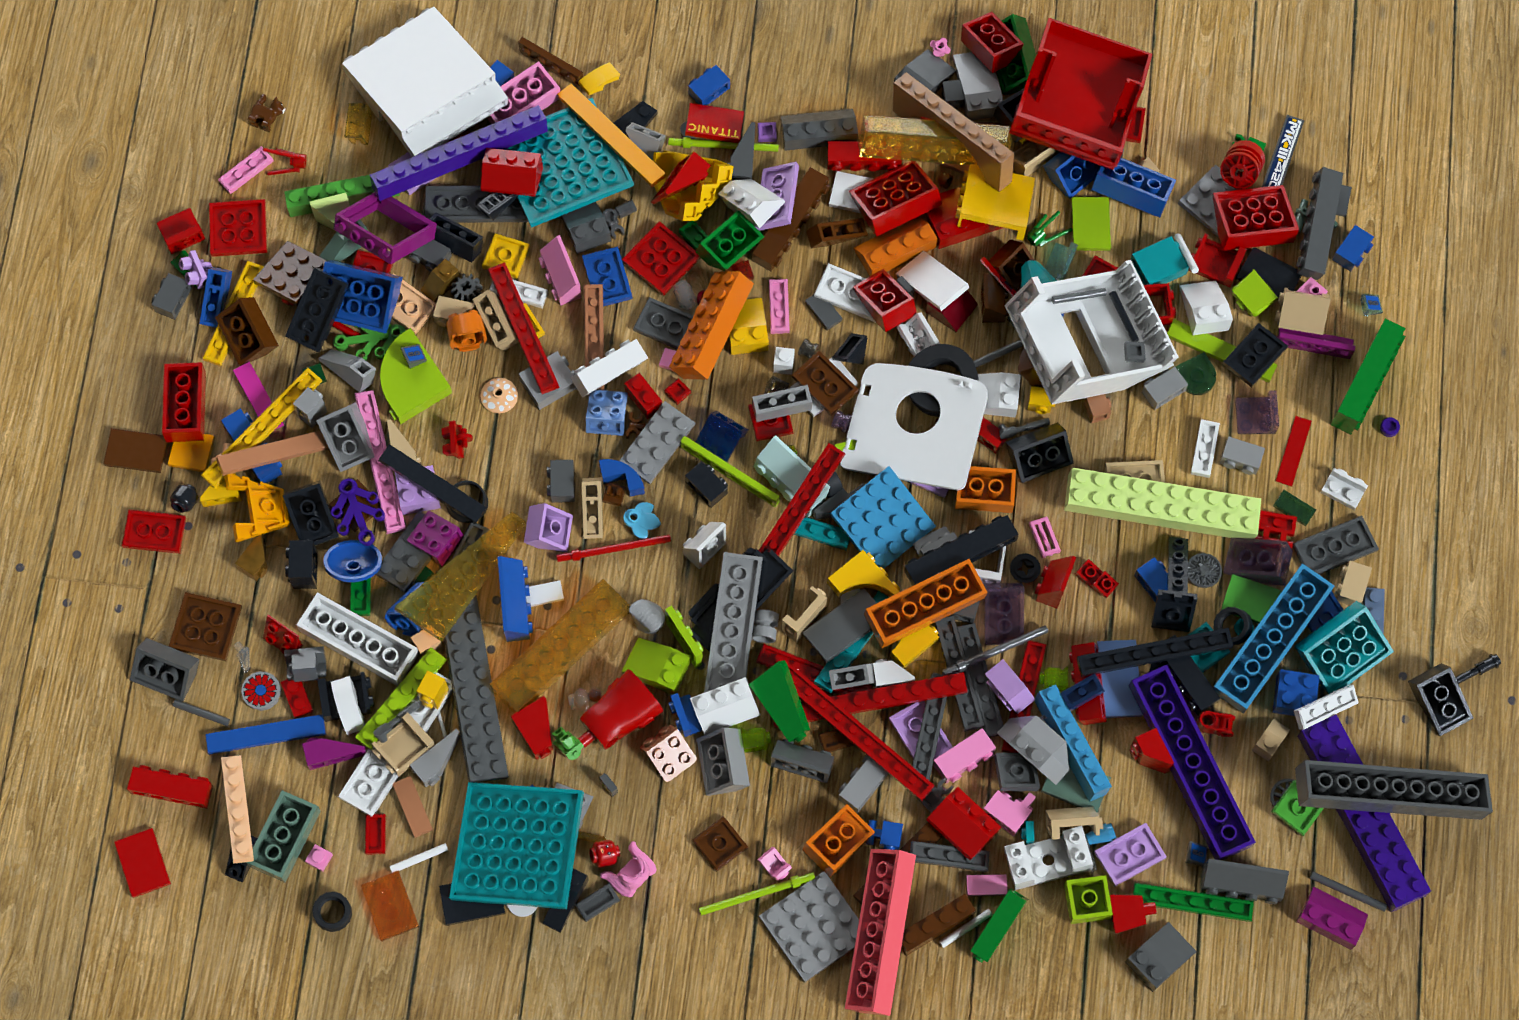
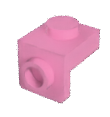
[757,847,792,880]

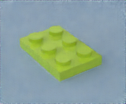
[665,605,704,669]

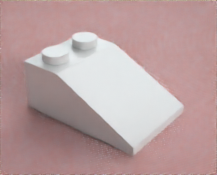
[1179,281,1233,335]
[978,372,1021,418]
[683,522,726,569]

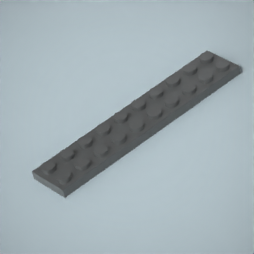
[437,591,509,782]

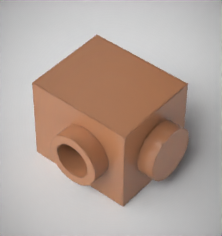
[1084,394,1112,424]

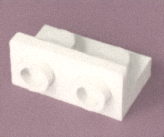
[1320,468,1368,511]

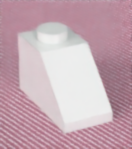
[872,659,915,688]

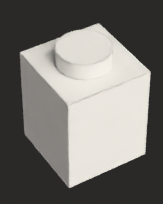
[773,347,795,375]

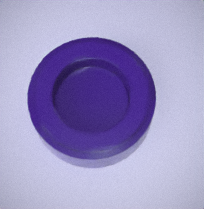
[1380,417,1400,437]

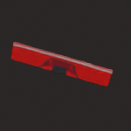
[980,257,1017,297]

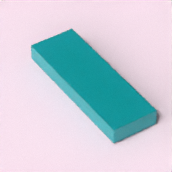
[793,517,850,551]

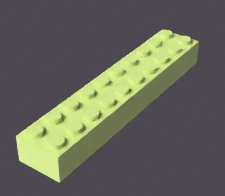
[1064,467,1261,541]

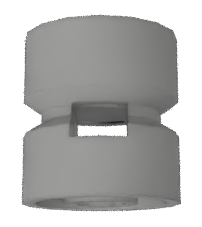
[752,610,779,643]

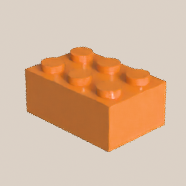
[955,466,1016,513]

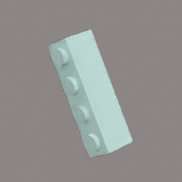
[754,435,830,518]

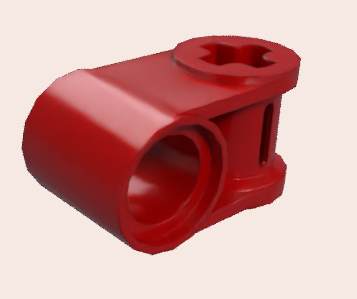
[1196,711,1236,737]

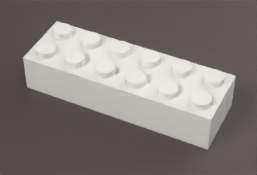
[297,593,419,686]

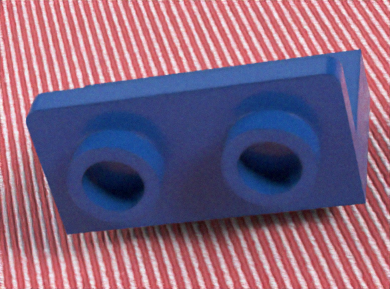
[669,693,702,737]

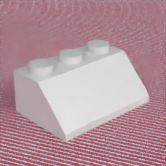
[718,179,785,228]
[690,677,760,735]

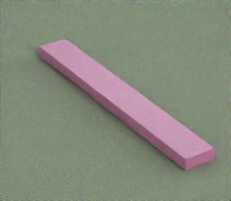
[354,390,406,534]

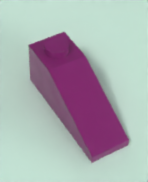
[302,737,367,770]

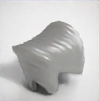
[629,599,665,634]

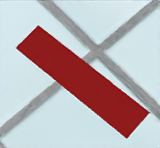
[1276,416,1312,486]

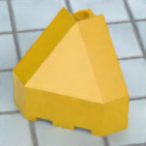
[653,150,734,221]

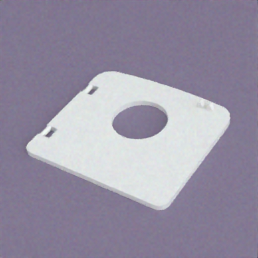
[840,363,988,490]

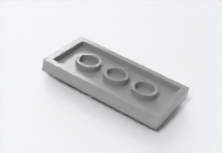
[619,401,695,484]

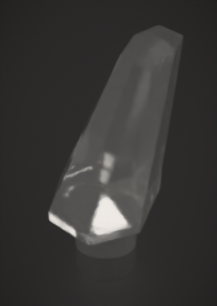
[234,641,250,673]

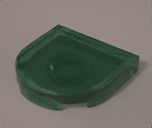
[1175,352,1216,395]

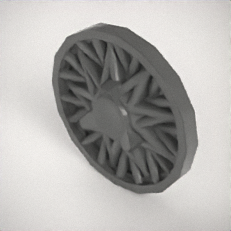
[1188,553,1222,588]

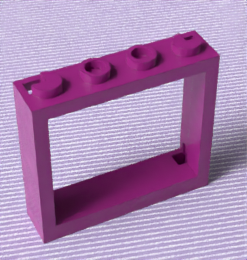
[334,192,437,264]

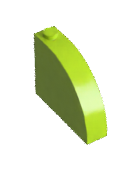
[380,328,452,424]

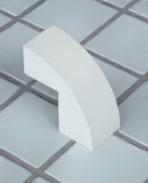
[331,676,365,735]

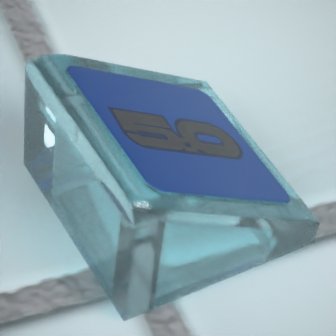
[1360,294,1383,316]

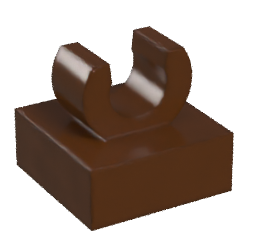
[603,483,626,507]

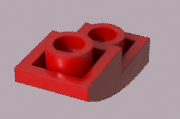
[1075,559,1119,598]

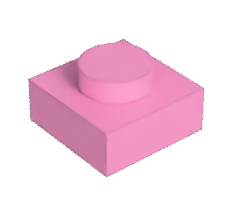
[305,844,333,872]

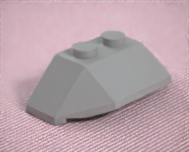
[997,715,1069,785]

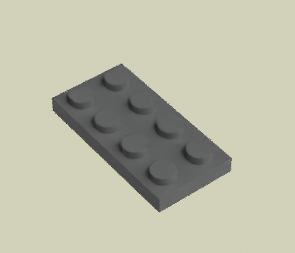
[375,511,432,593]

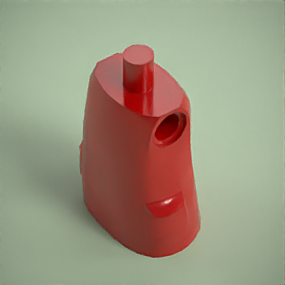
[578,669,663,750]

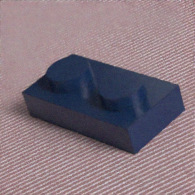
[1061,673,1105,711]

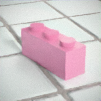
[933,728,996,783]

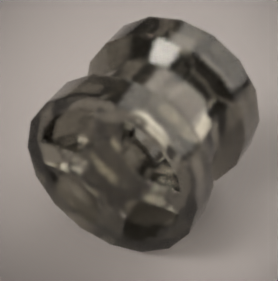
[798,338,820,360]

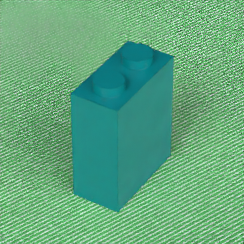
[1130,236,1189,285]

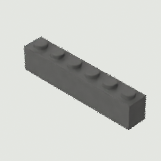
[1296,167,1344,280]

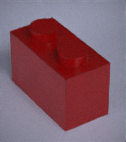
[624,372,662,419]

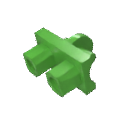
[552,727,584,760]

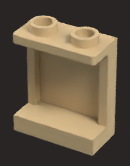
[1275,288,1330,335]
[782,586,827,643]
[372,713,435,776]
[1046,806,1103,840]

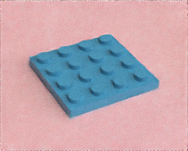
[829,466,936,569]

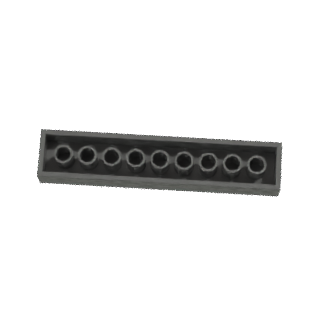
[1295,760,1493,820]

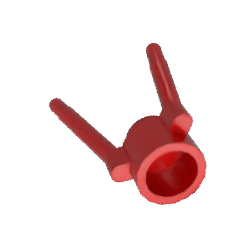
[262,148,307,175]

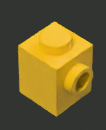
[1028,386,1056,414]

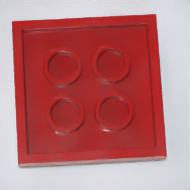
[209,199,267,257]
[622,221,701,296]

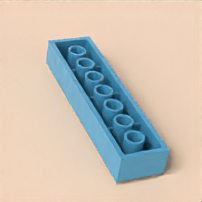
[1213,563,1335,714]

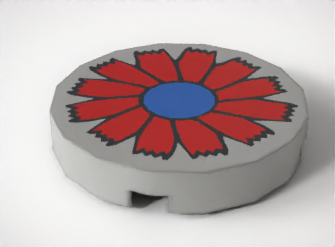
[241,671,281,711]

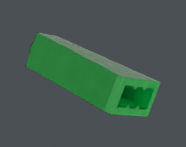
[749,660,810,743]
[971,888,1029,963]

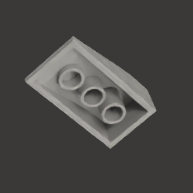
[953,52,1003,120]

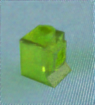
[1039,666,1068,691]
[741,727,771,753]

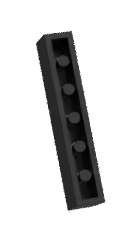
[904,515,1019,586]

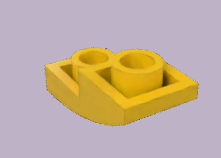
[578,62,620,96]

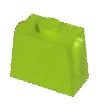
[1232,270,1278,317]

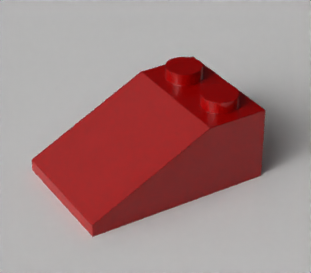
[651,151,711,204]
[853,269,917,332]
[1034,556,1076,609]

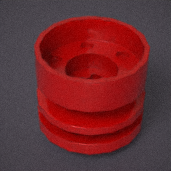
[1220,140,1265,189]

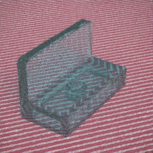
[1045,242,1078,281]

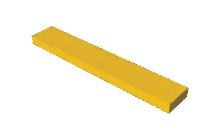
[203,261,264,366]

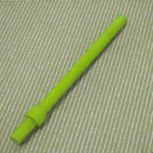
[668,137,779,152]
[699,872,815,916]

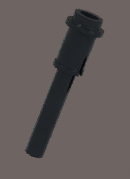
[1444,654,1501,688]

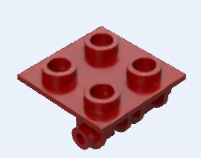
[263,615,303,654]

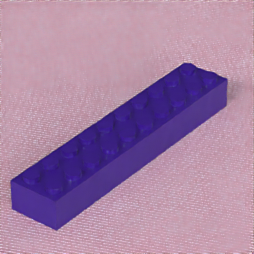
[1129,665,1256,860]
[1297,715,1431,912]

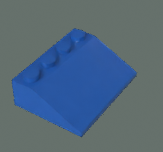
[323,260,403,333]

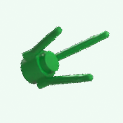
[1026,211,1073,247]

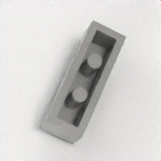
[752,385,812,422]
[838,755,889,813]

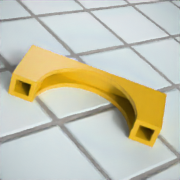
[827,550,939,669]

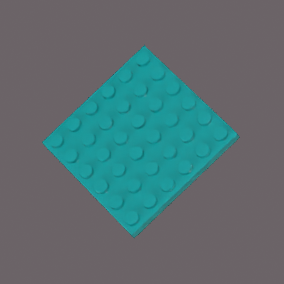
[504,98,634,228]
[449,782,584,909]

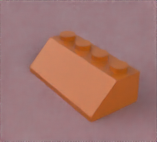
[853,216,938,276]

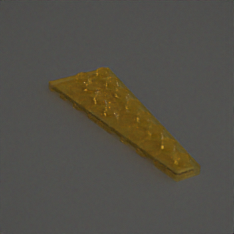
[394,512,527,642]

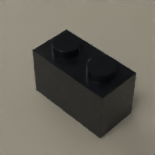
[685,461,728,508]

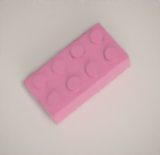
[486,61,560,124]

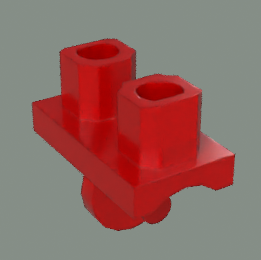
[441,420,473,459]

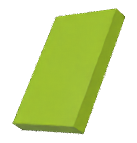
[1071,197,1111,251]

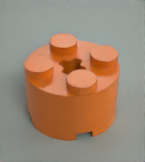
[446,310,487,352]

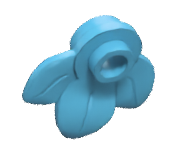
[623,502,661,539]

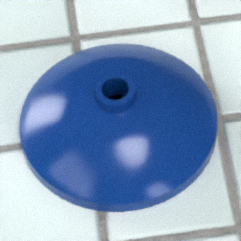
[324,540,382,583]

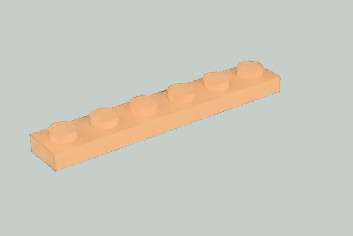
[221,755,254,864]

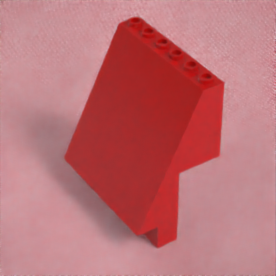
[1009,18,1152,170]

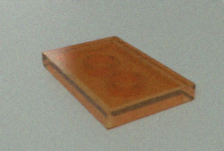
[361,871,419,942]

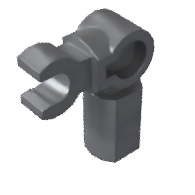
[603,199,637,240]

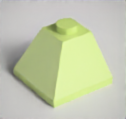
[310,193,350,232]

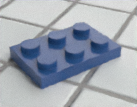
[582,247,633,307]

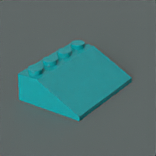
[1294,601,1394,694]

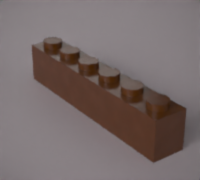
[752,167,830,272]

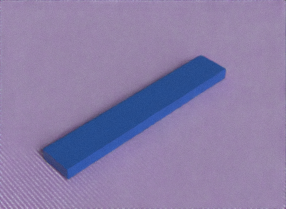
[206,714,326,755]

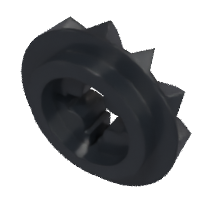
[1010,553,1041,584]

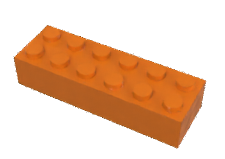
[669,271,754,380]
[864,559,988,648]

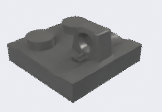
[994,753,1040,791]

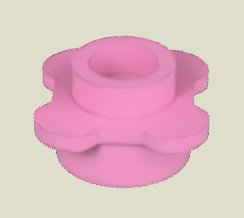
[930,38,950,57]

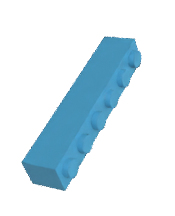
[1035,685,1112,802]

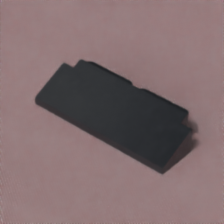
[688,547,794,652]

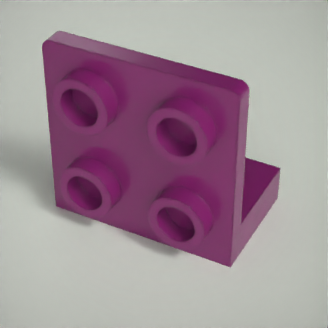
[407,511,464,567]

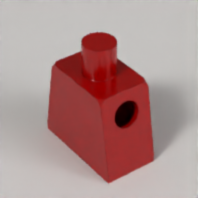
[1109,894,1157,933]

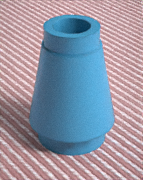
[1086,823,1116,845]

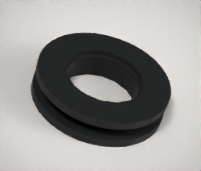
[908,344,979,417]

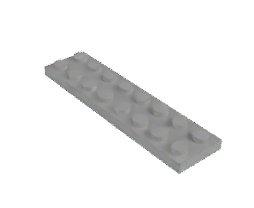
[704,552,763,693]

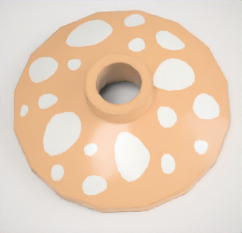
[480,378,518,414]

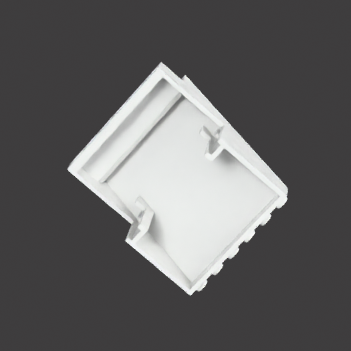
[342,7,508,157]

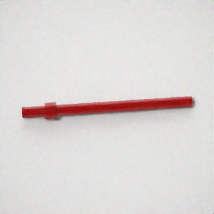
[556,534,671,562]

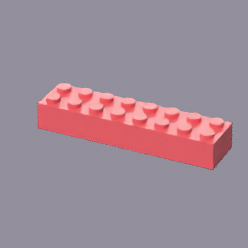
[845,849,916,1016]

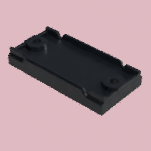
[285,268,349,352]

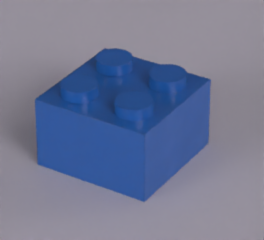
[1272,669,1320,716]

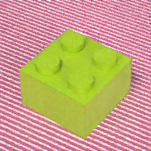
[1064,875,1113,924]

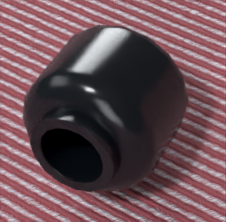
[170,484,199,513]

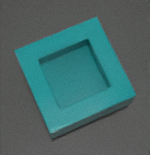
[1021,821,1034,845]

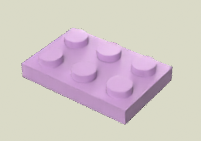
[889,701,953,760]
[1094,823,1166,887]

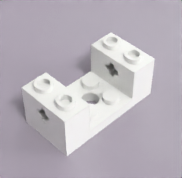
[1004,826,1093,890]

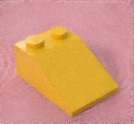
[729,298,769,355]

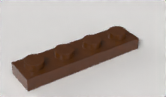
[518,37,583,86]

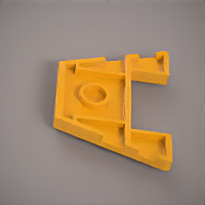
[224,473,289,542]

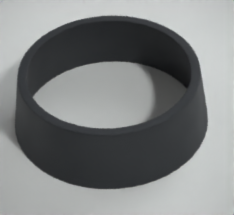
[446,480,488,523]

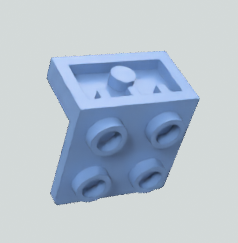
[586,390,628,436]

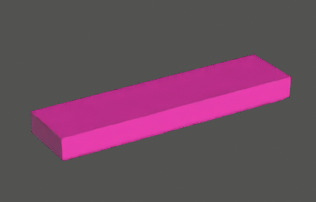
[233,362,284,431]

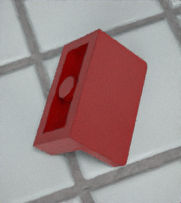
[977,417,1008,454]

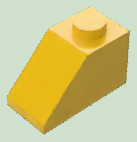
[200,473,242,507]

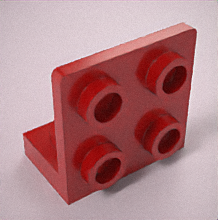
[157,208,205,255]

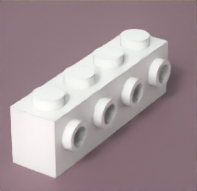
[571,339,648,397]

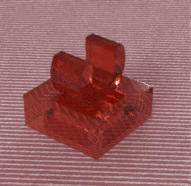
[731,260,754,280]

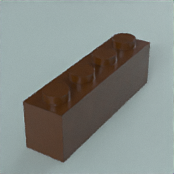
[901,894,976,956]

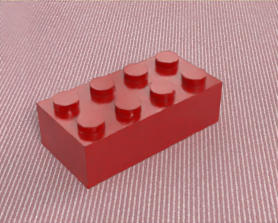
[162,362,206,442]

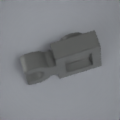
[919,778,954,813]

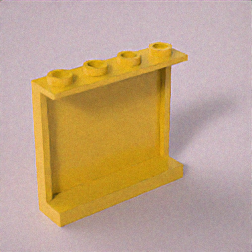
[955,164,1035,241]

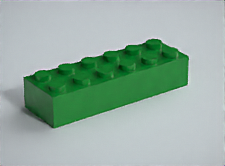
[1331,318,1406,435]

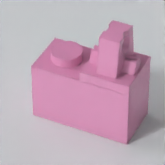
[983,790,1036,837]

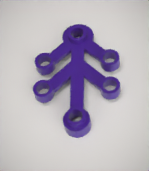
[331,478,385,546]

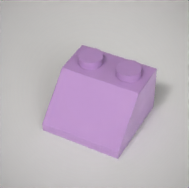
[524,503,573,552]

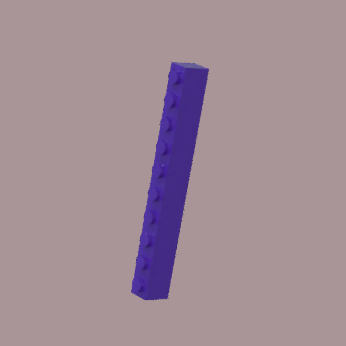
[370,105,548,201]

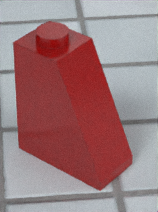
[511,696,553,760]

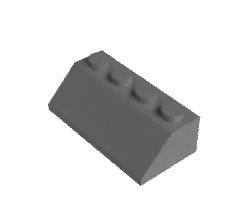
[780,109,858,151]
[1200,859,1289,904]

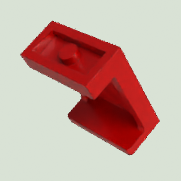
[1189,233,1247,288]

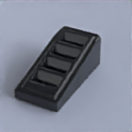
[478,192,518,221]

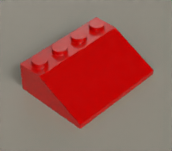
[849,160,942,236]
[1212,185,1299,251]
[924,186,1003,249]

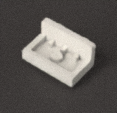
[897,312,940,356]

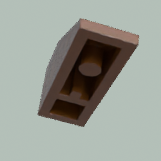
[806,218,868,249]

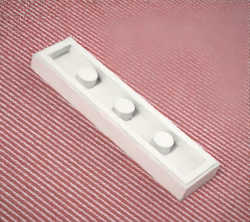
[1294,685,1359,730]

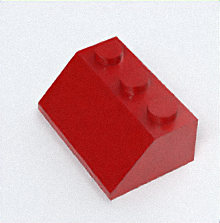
[961,12,1024,73]
[481,148,543,197]
[926,787,1002,860]

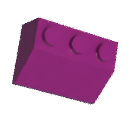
[1297,887,1368,950]

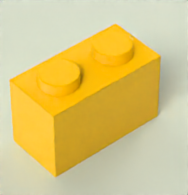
[416,670,449,710]

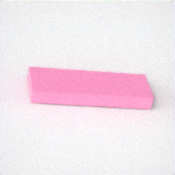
[218,146,274,194]
[769,279,790,334]

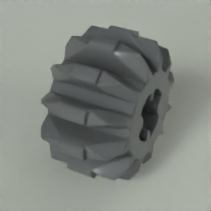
[451,273,483,302]

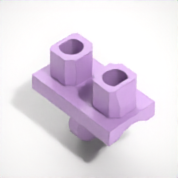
[179,250,213,289]

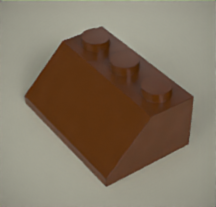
[215,297,279,366]

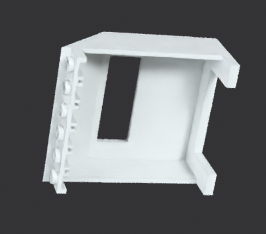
[1005,260,1179,405]

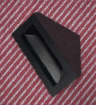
[832,333,868,365]

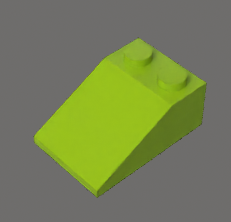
[621,637,691,695]

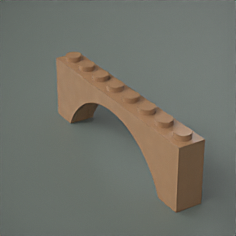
[893,72,1014,192]

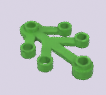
[333,324,406,360]

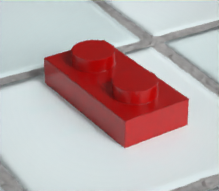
[281,679,313,719]

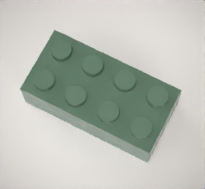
[246,790,321,883]

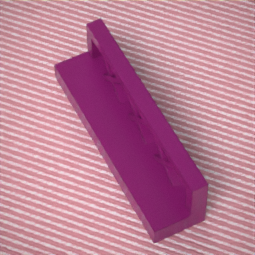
[1277,328,1355,359]

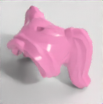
[600,841,656,898]

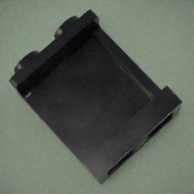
[317,672,374,722]

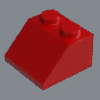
[1129,728,1174,774]

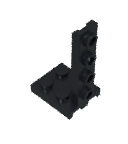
[1151,537,1197,632]

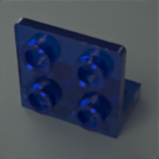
[695,411,749,462]

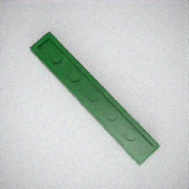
[1133,883,1254,922]

